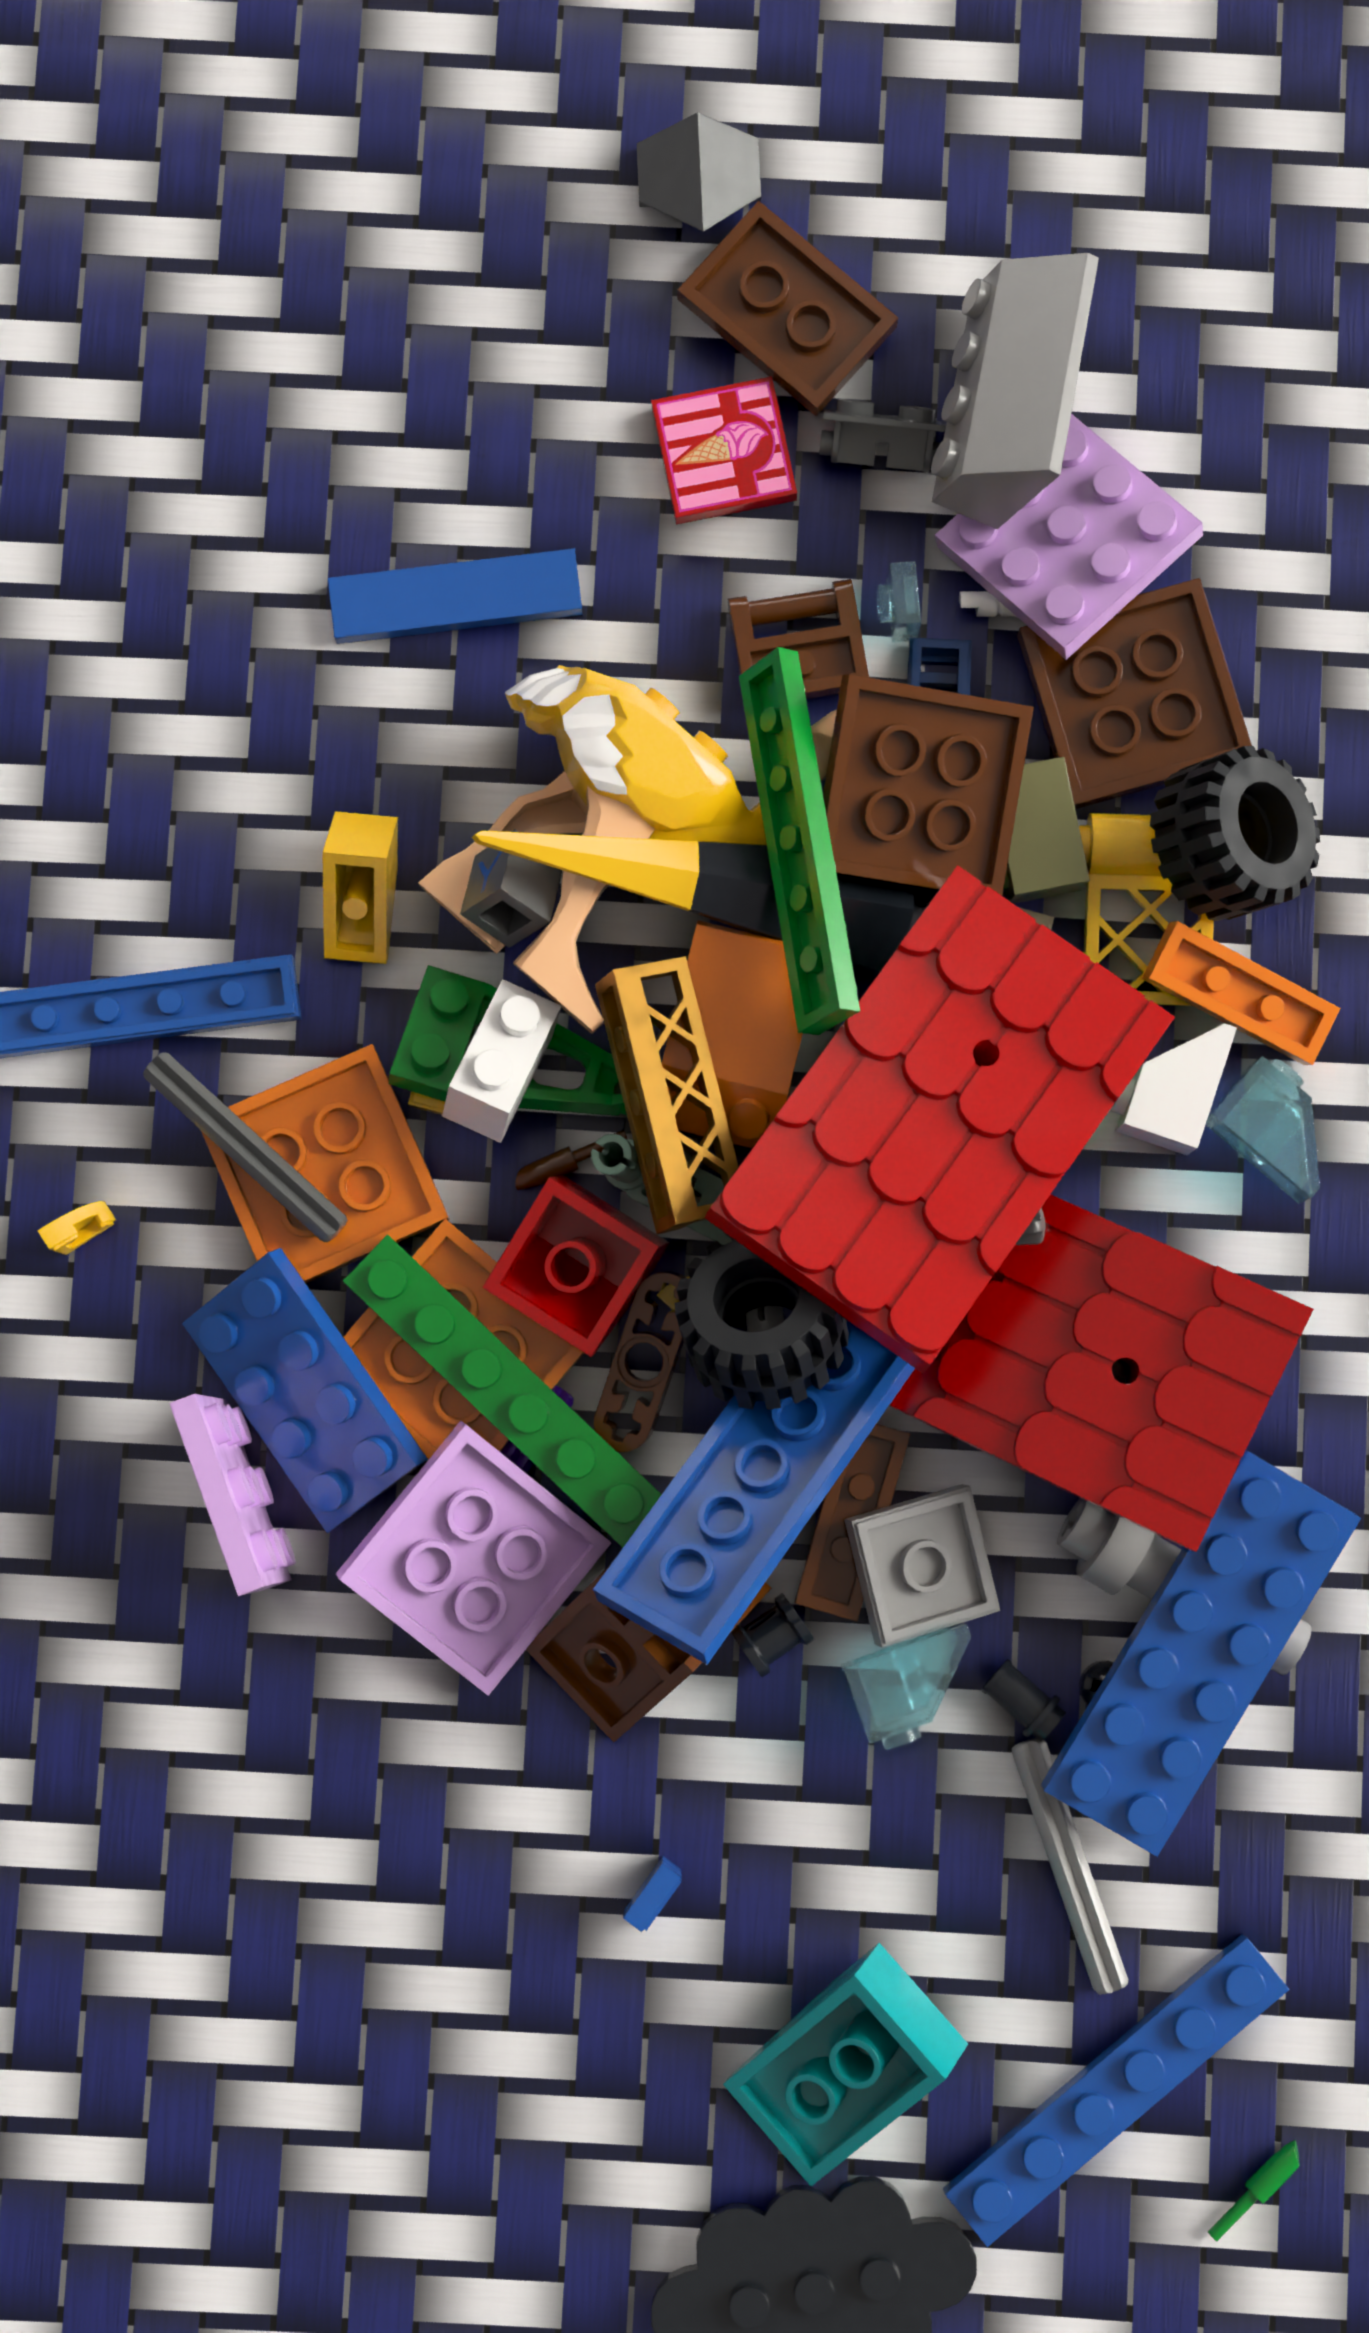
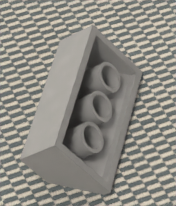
[931,253,1099,529]

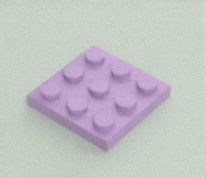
[935,414,1203,660]
[169,1394,296,1596]
[336,1421,611,1696]

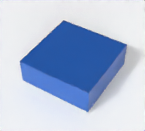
[623,1856,682,1932]

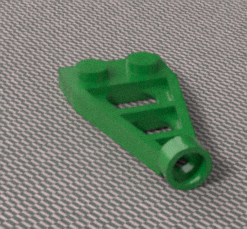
[388,965,627,1116]

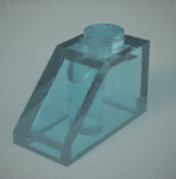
[1205,1056,1320,1204]
[840,1623,971,1749]

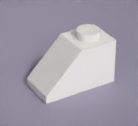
[1111,1024,1237,1156]

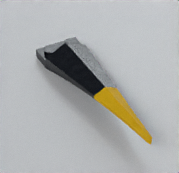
[471,831,939,978]

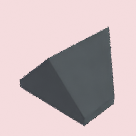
[637,112,761,231]

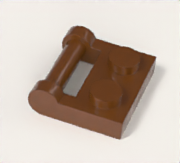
[727,579,869,699]

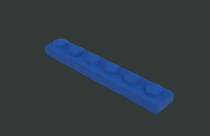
[943,1934,1290,2247]

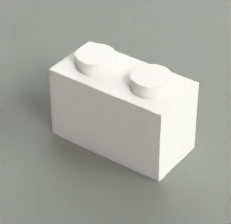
[442,979,561,1143]

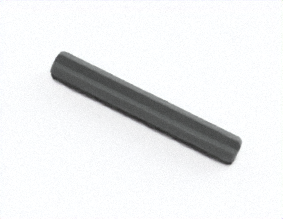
[143,1052,348,1242]

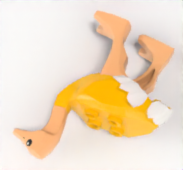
[418,665,837,1034]

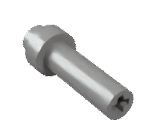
[1057,1498,1312,1676]

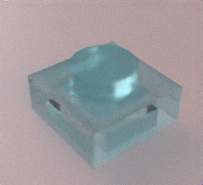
[877,561,921,643]

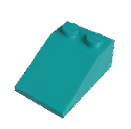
[723,1943,968,2186]

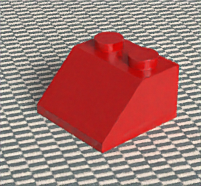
[482,1175,670,1357]

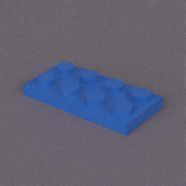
[182,1248,428,1533]

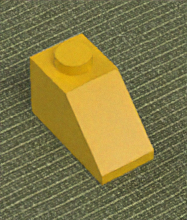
[322,811,398,964]

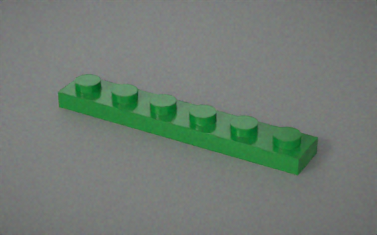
[739,647,860,1035]
[343,1234,662,1548]

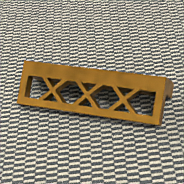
[595,956,739,1234]

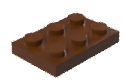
[677,201,898,416]

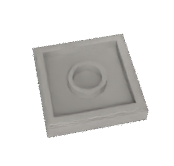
[844,1484,1000,1648]

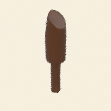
[515,1130,628,1190]

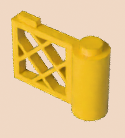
[1079,813,1214,1006]

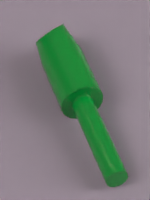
[1207,2139,1299,2242]

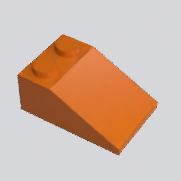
[662,920,803,1148]

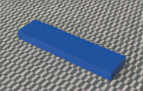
[328,548,583,644]

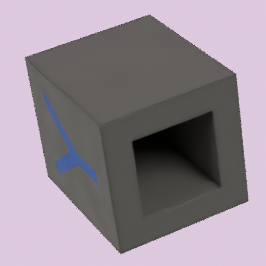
[460,829,562,948]

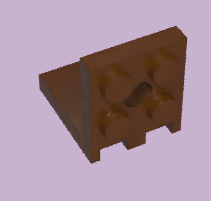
[526,1565,772,1742]

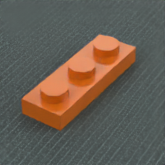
[1142,921,1341,1065]

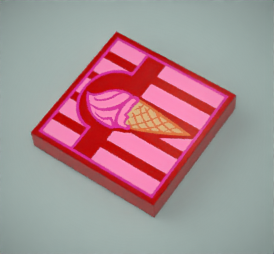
[651,376,797,525]

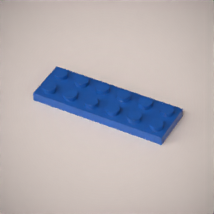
[593,1320,915,1665]
[1041,1450,1361,1857]

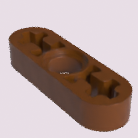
[594,1271,687,1452]

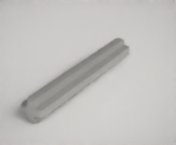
[1012,1738,1128,1995]

